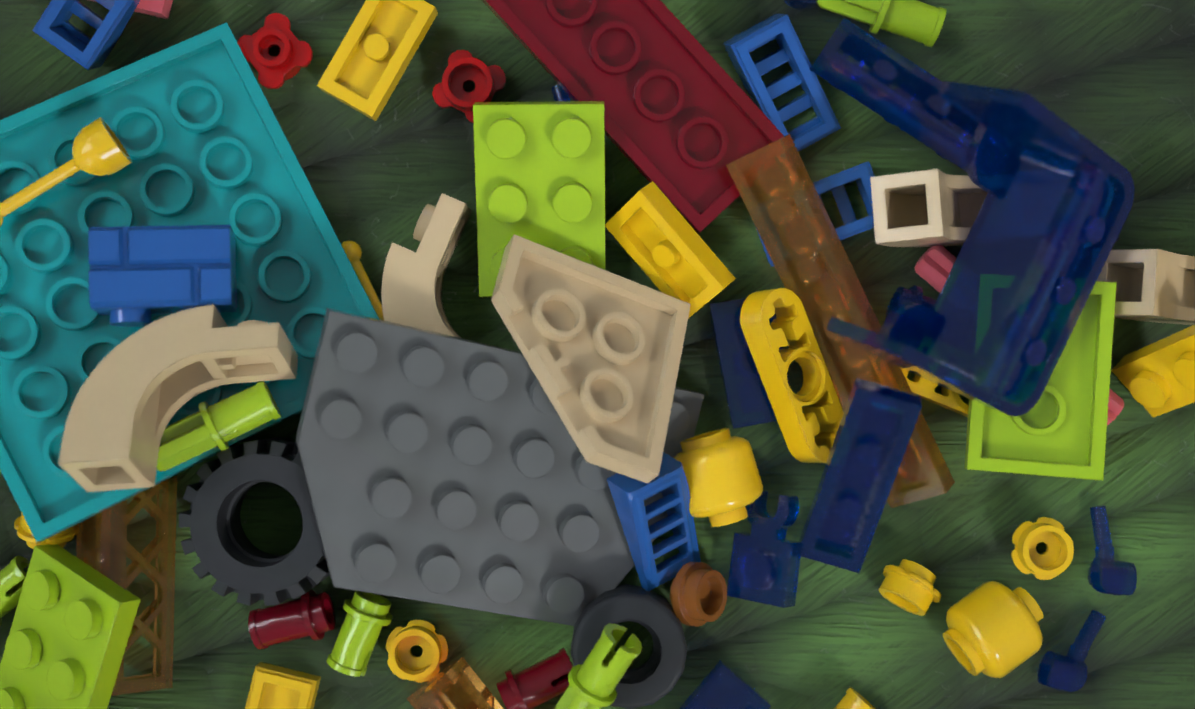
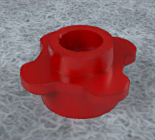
[237,13,313,89]
[432,50,506,123]

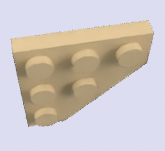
[491,234,691,484]

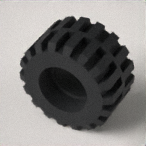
[179,437,330,606]

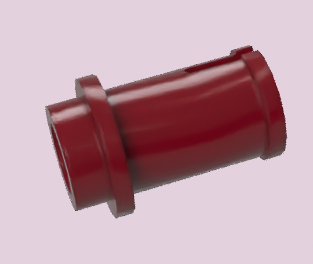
[248,589,336,650]
[496,648,573,709]

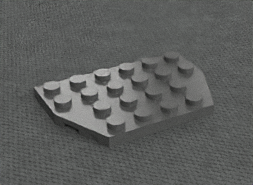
[296,308,704,626]

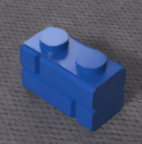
[88,225,237,327]

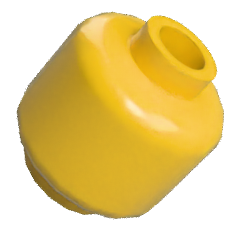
[673,428,763,527]
[943,581,1044,678]

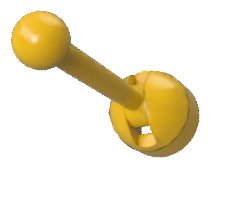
[0,117,132,226]

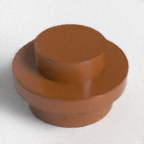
[670,562,727,627]

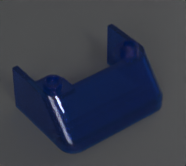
[826,81,1134,416]

